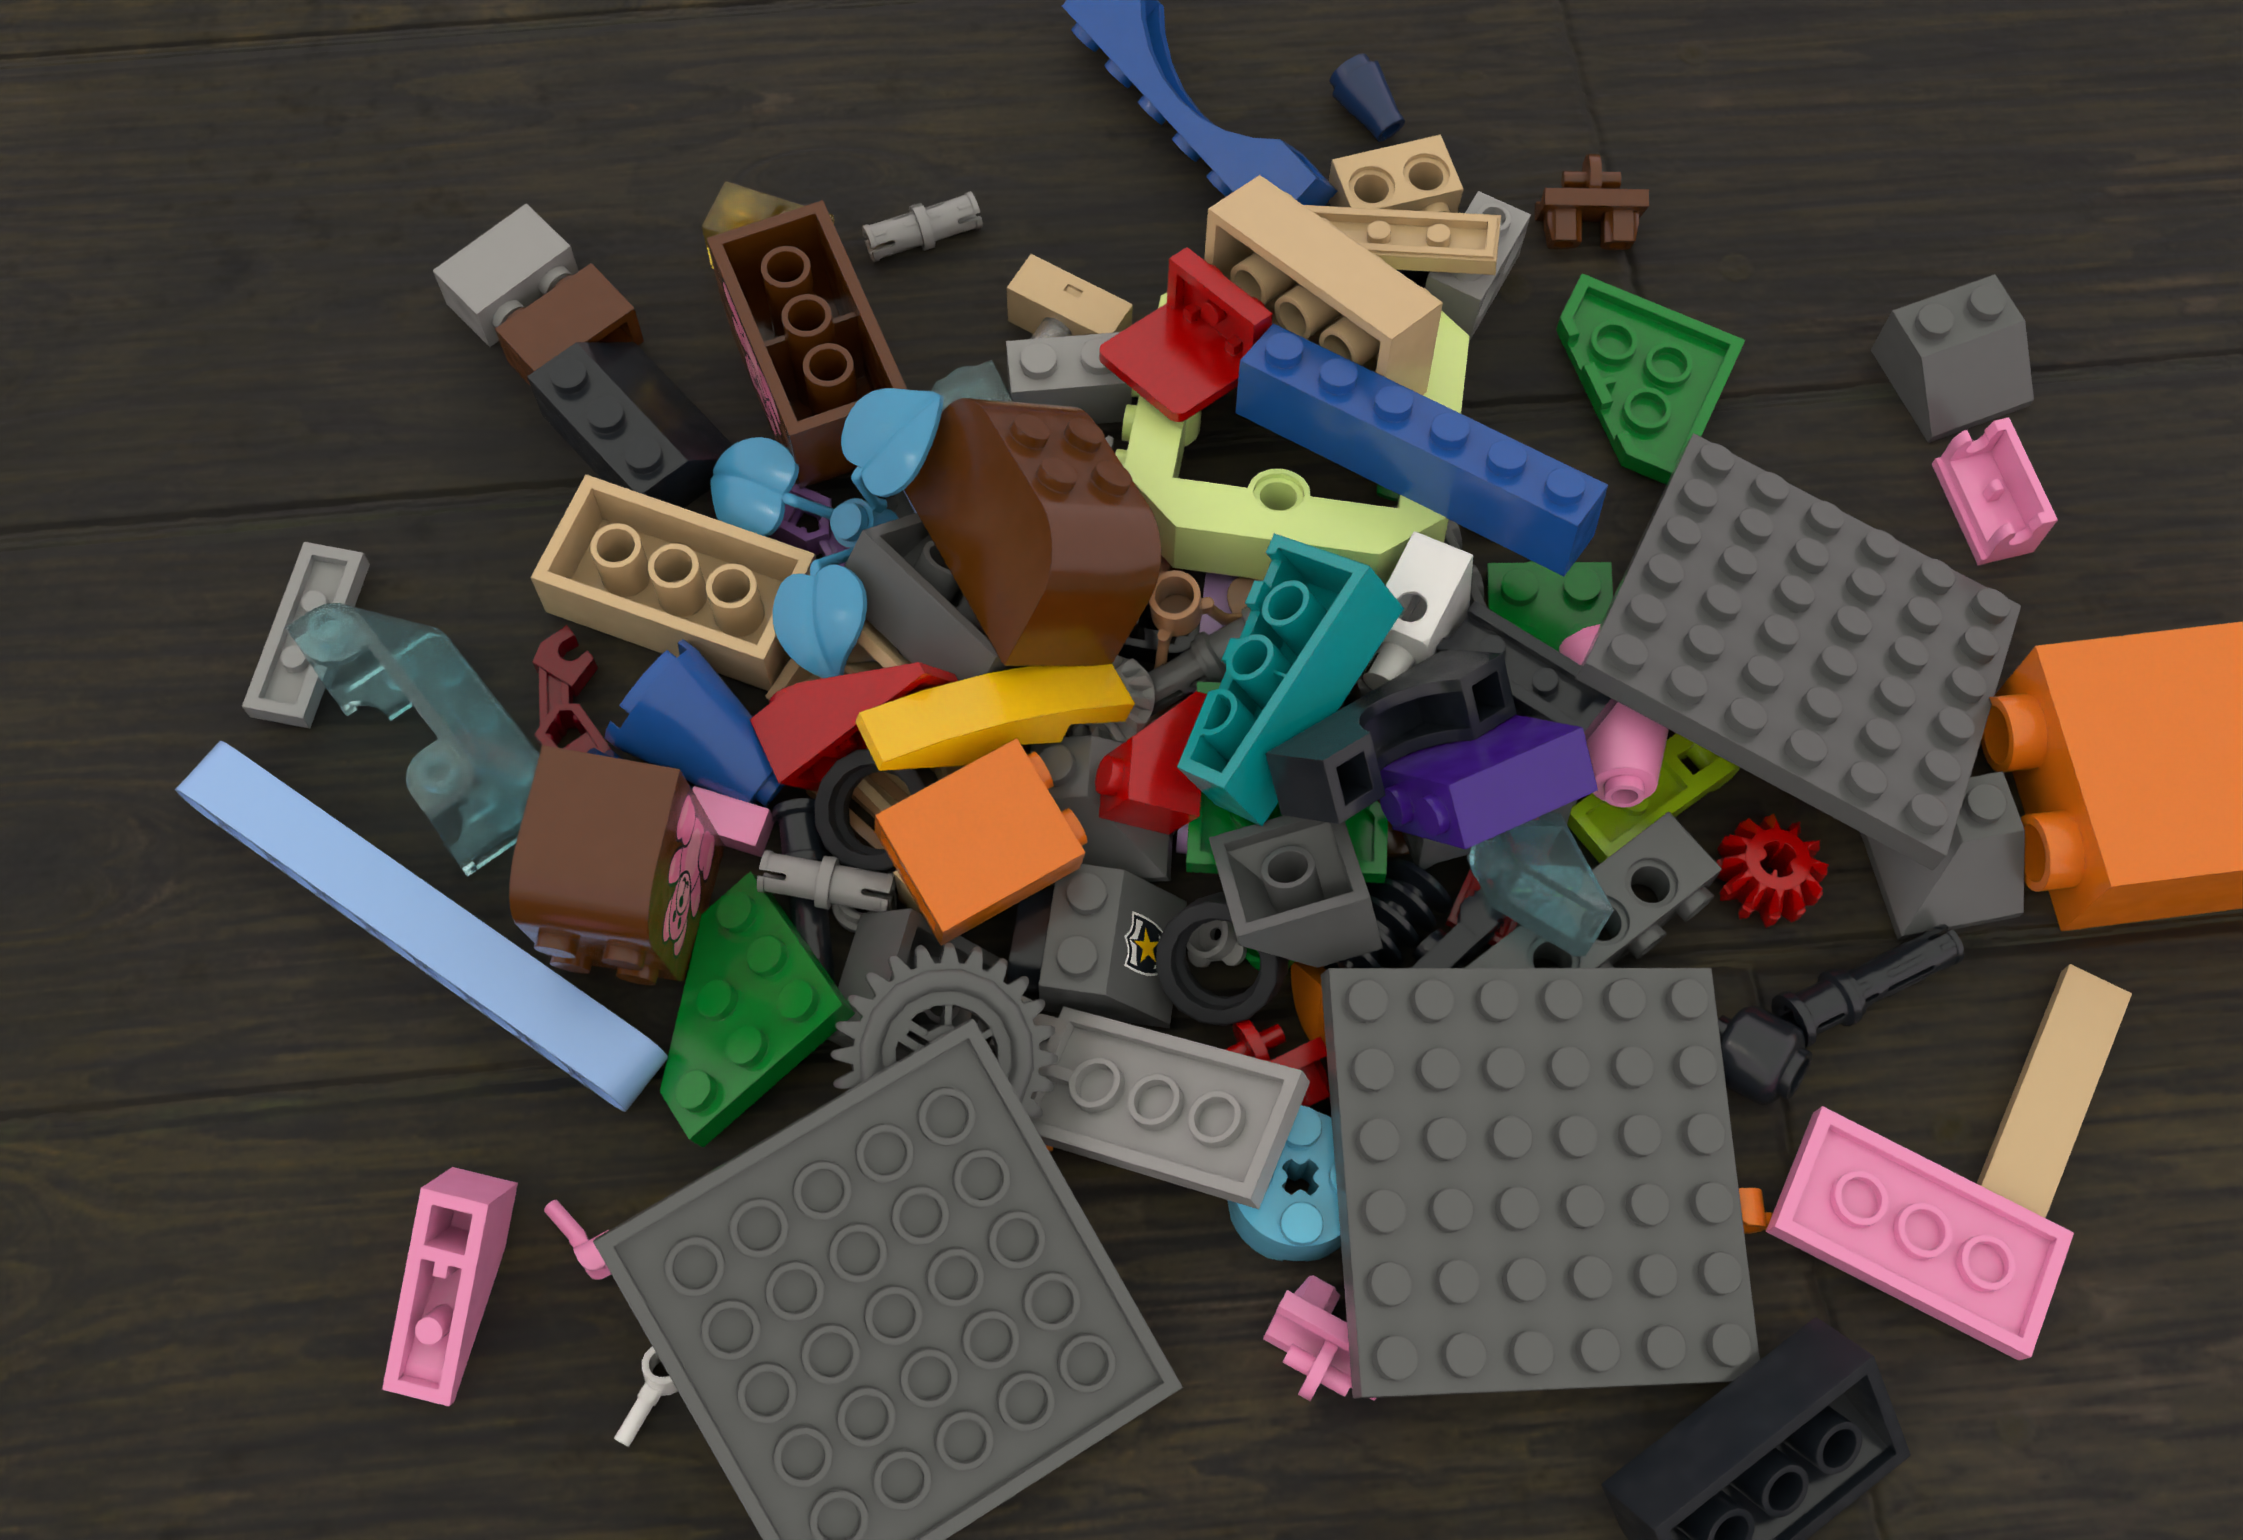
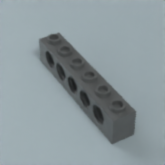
[1465,812,1722,968]

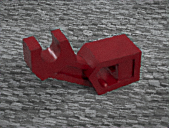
[532,625,612,753]

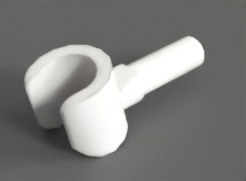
[614,1346,678,1447]

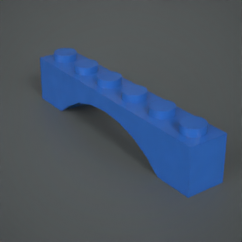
[1062,0,1338,206]

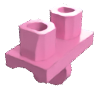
[1263,1275,1376,1402]

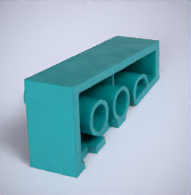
[1177,533,1404,826]

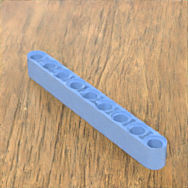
[175,741,668,1112]

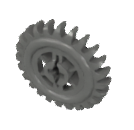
[830,942,1058,1118]

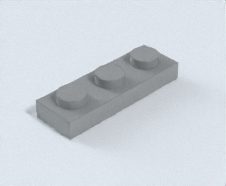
[242,542,370,729]

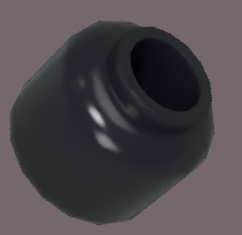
[1718,1006,1812,1105]

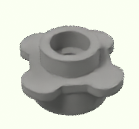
[1186,920,1247,968]

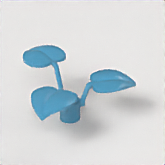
[711,388,944,678]

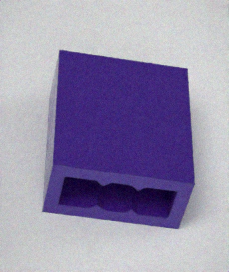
[1380,715,1598,849]

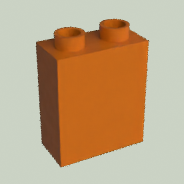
[1981,621,2243,931]

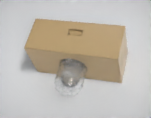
[1007,254,1133,339]

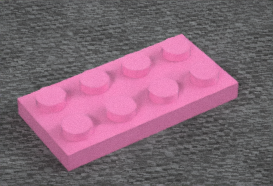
[1766,1106,2074,1361]

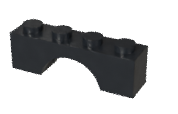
[1265,649,1517,824]

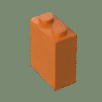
[875,738,1088,946]

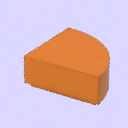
[1291,961,1326,1046]

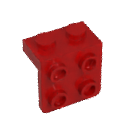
[1099,247,1273,422]

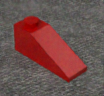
[750,662,958,792]

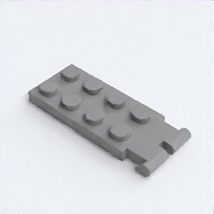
[989,995,1310,1209]

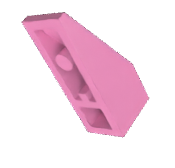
[382,1167,518,1406]

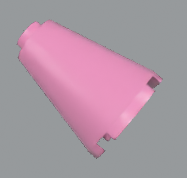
[1559,624,1669,807]

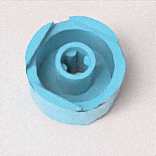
[1227,1106,1341,1262]

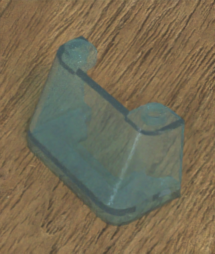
[285,603,540,877]

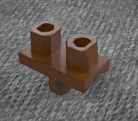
[1535,154,1649,250]

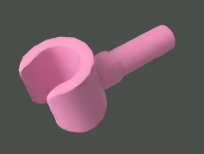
[544,1200,611,1280]

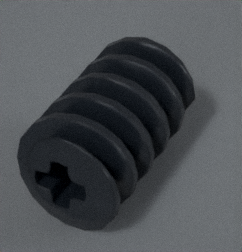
[1322,857,1452,970]

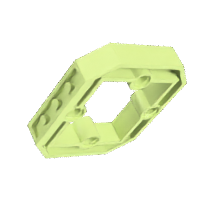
[1115,293,1470,585]

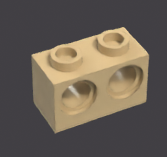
[1329,134,1463,213]

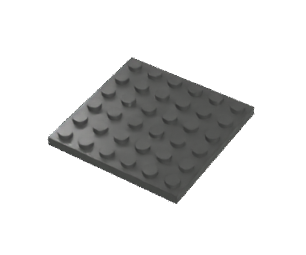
[1575,433,2021,871]
[1321,968,1760,1399]
[593,1019,1183,1540]

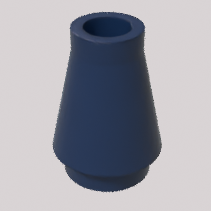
[1329,54,1405,142]

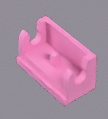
[1932,417,2058,565]

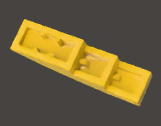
[855,664,1135,771]

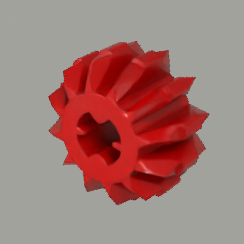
[1716,814,1829,928]

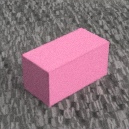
[692,786,774,857]

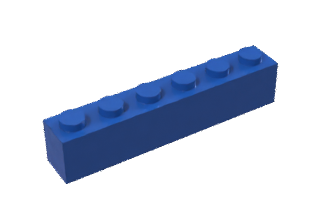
[1235,323,1608,577]

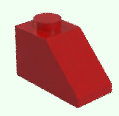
[1095,691,1207,835]

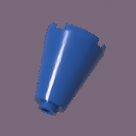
[604,639,785,807]

